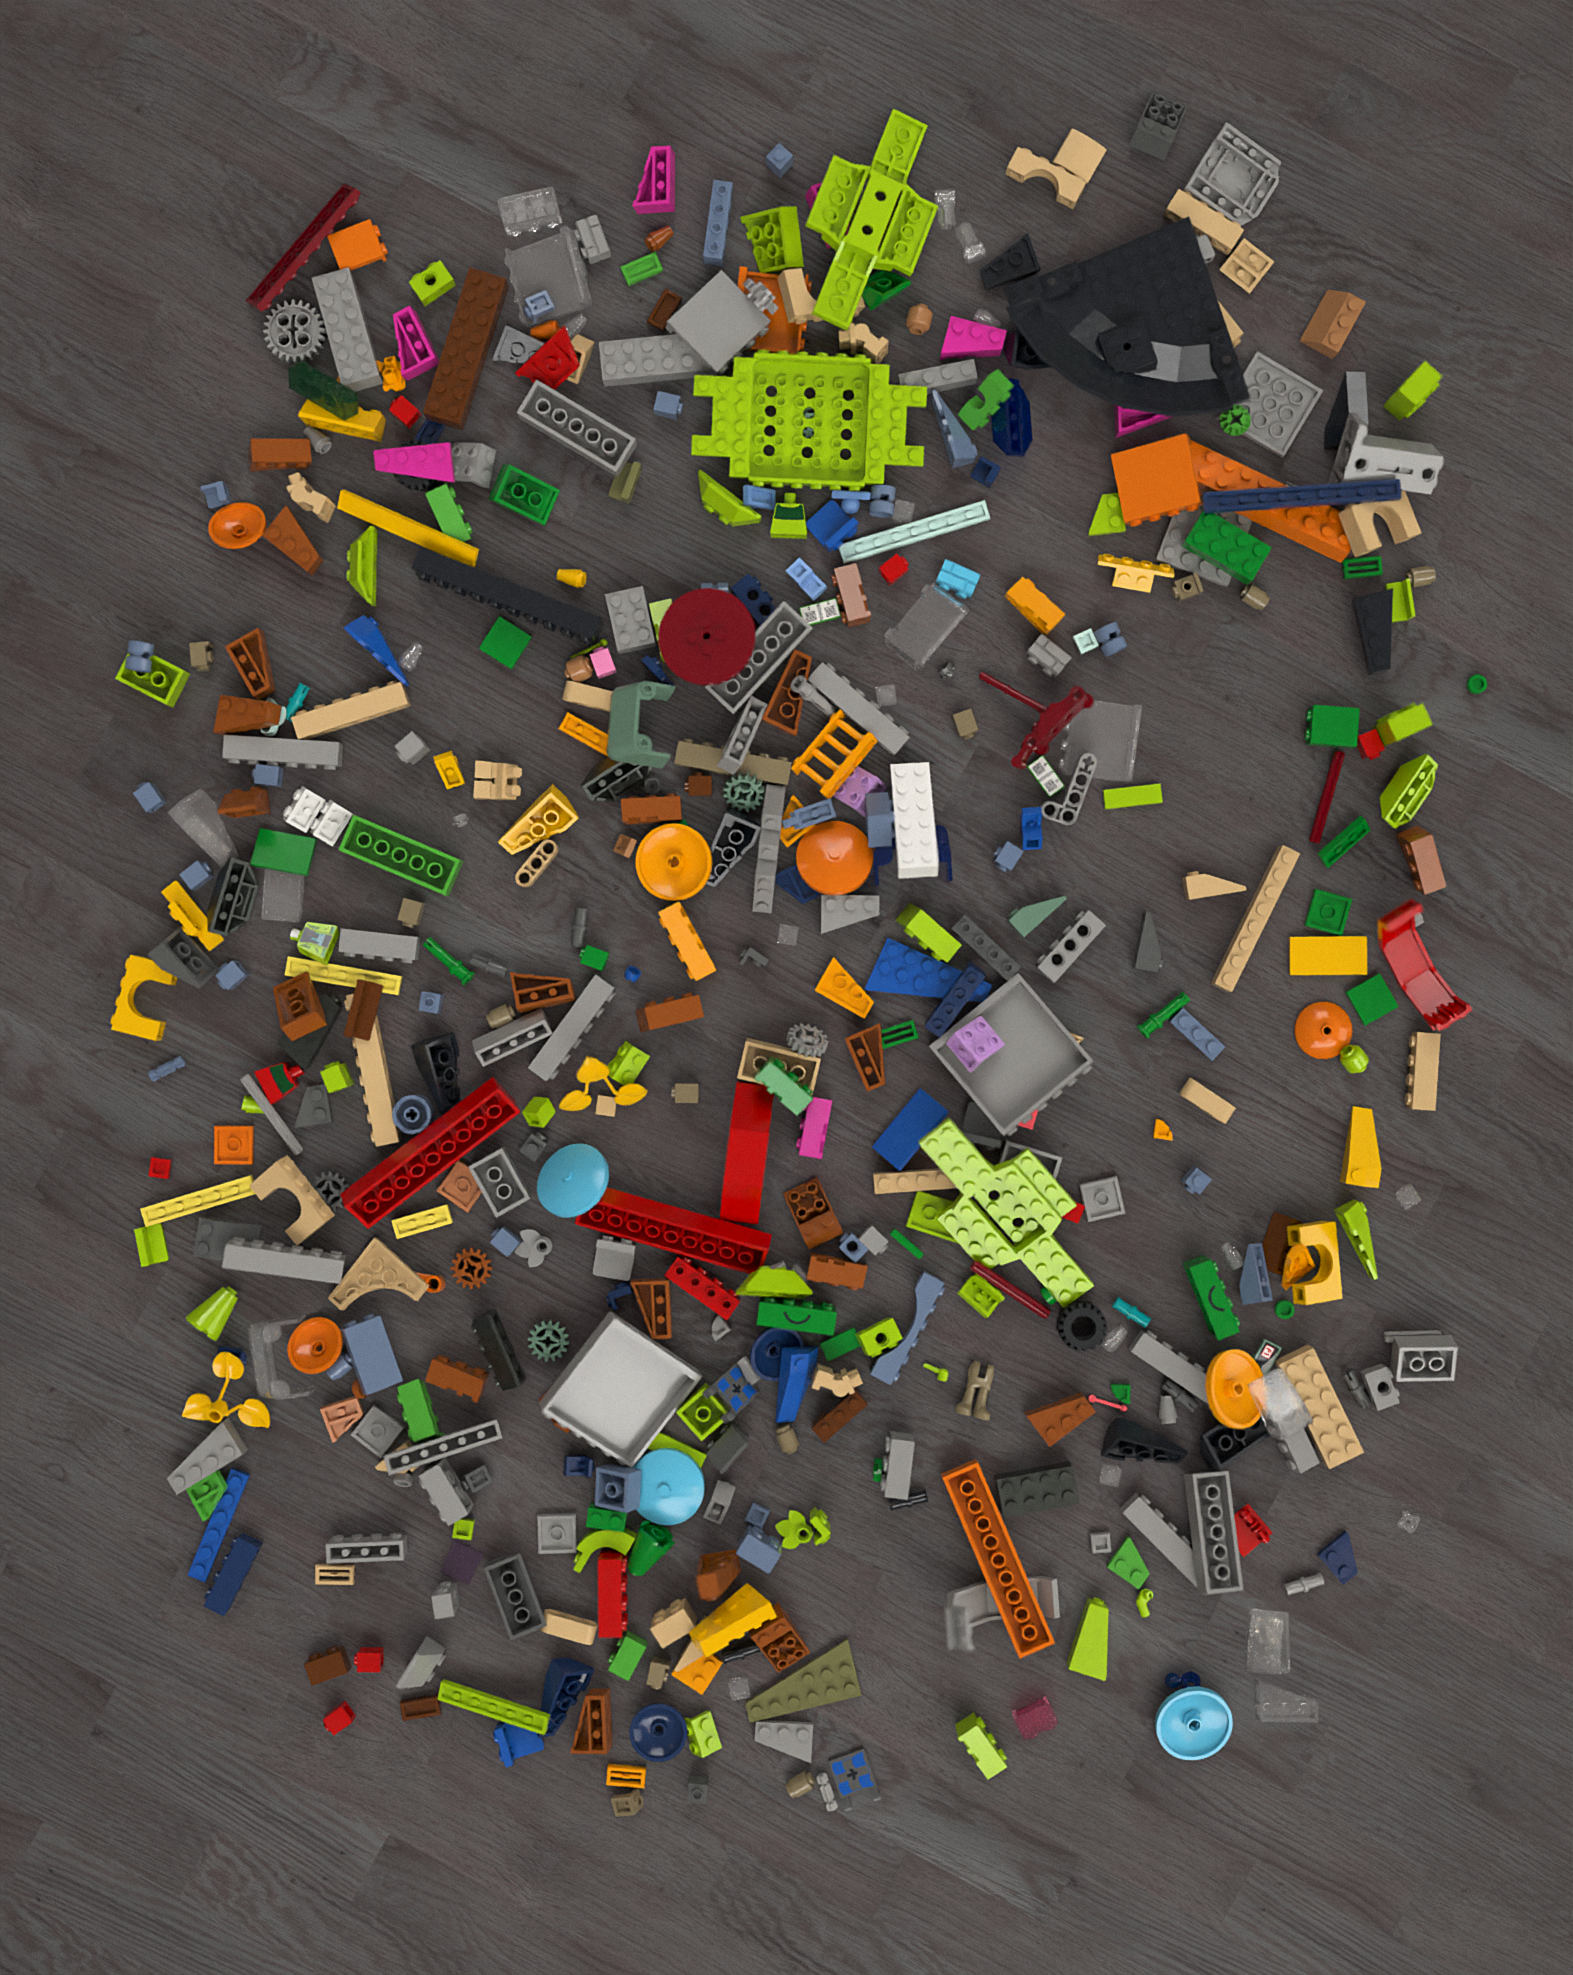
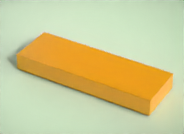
[558,712,608,757]

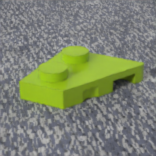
[1088,493,1126,536]

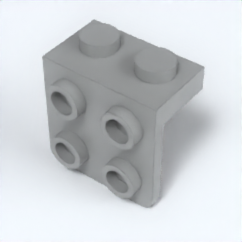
[451,442,496,488]
[593,1235,637,1281]

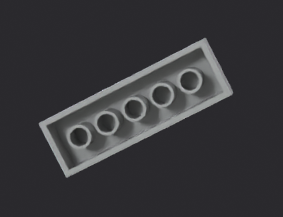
[312,267,383,394]
[599,334,714,387]
[517,380,637,477]
[705,601,813,714]
[222,1237,346,1284]
[1184,1470,1243,1594]

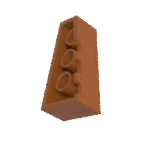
[761,649,812,737]

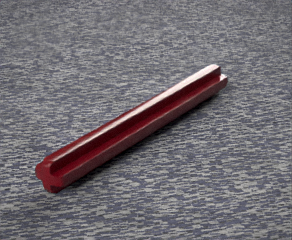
[1309,751,1345,844]
[970,1260,1051,1318]

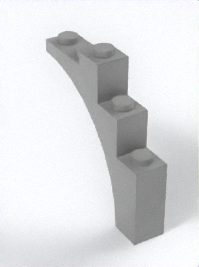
[753,784,786,914]

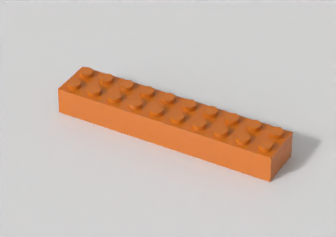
[1190,440,1351,563]
[941,1459,1055,1659]

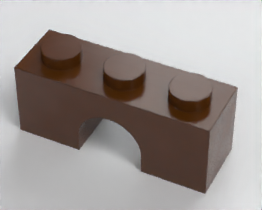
[811,1387,868,1443]

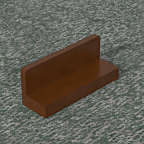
[343,979,383,1041]
[1262,1212,1302,1276]

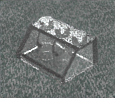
[497,186,563,236]

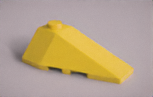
[498,784,579,855]
[1340,1106,1382,1188]

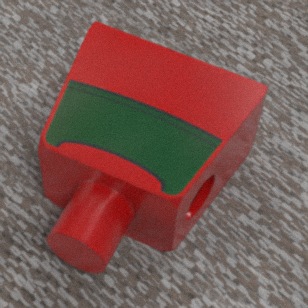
[254,1062,305,1104]

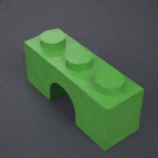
[957,369,1014,431]

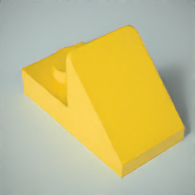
[433,751,465,789]

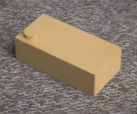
[737,1038,821,1095]

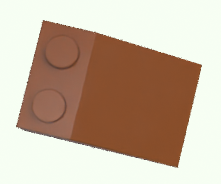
[217,786,271,818]
[273,971,327,1041]

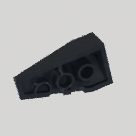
[706,807,761,888]
[411,1032,460,1115]
[1200,1414,1273,1470]

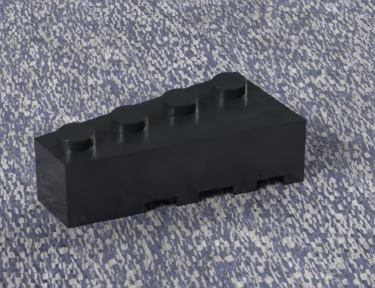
[1352,588,1393,675]

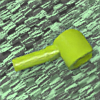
[923,1362,948,1382]

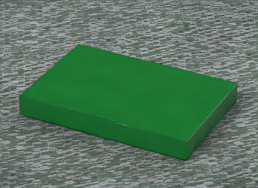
[250,828,317,877]

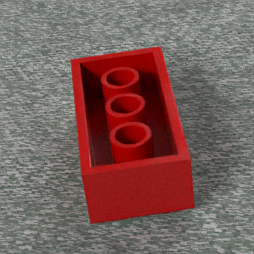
[598,1550,628,1638]

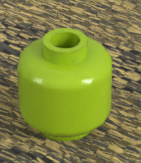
[1339,1045,1369,1073]

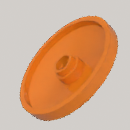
[796,821,873,895]

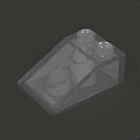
[1247,1367,1313,1440]
[1245,1609,1290,1676]

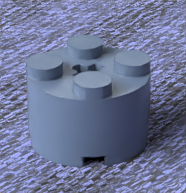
[392,1094,435,1134]

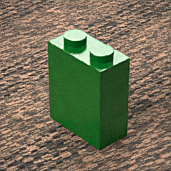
[1304,705,1360,749]

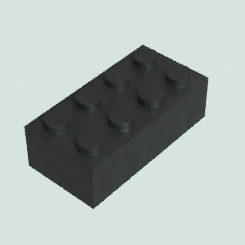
[995,1461,1079,1518]

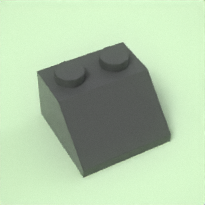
[706,1422,749,1474]

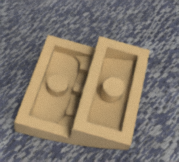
[1052,129,1107,183]
[1220,238,1274,294]

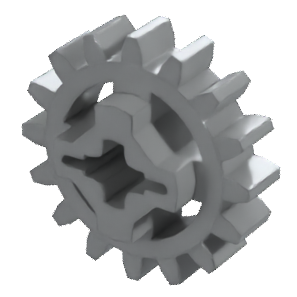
[743,278,778,315]
[786,1023,829,1058]

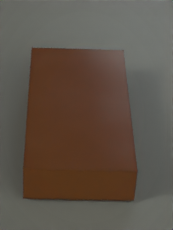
[647,288,682,333]
[400,1694,442,1721]

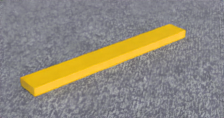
[337,489,479,567]

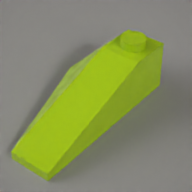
[1334,1199,1378,1280]

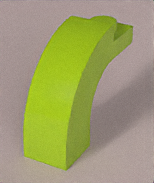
[573,1528,637,1573]

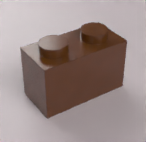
[304,1645,352,1686]

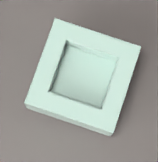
[1073,628,1099,655]

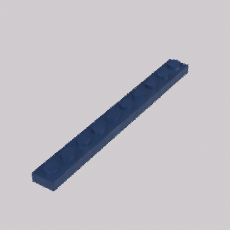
[1202,479,1402,514]

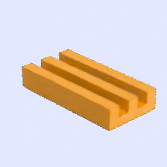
[606,1764,646,1788]

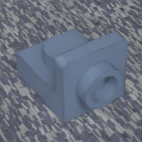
[523,290,555,323]

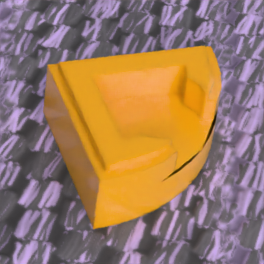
[1152,1119,1173,1141]

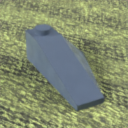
[930,389,977,469]

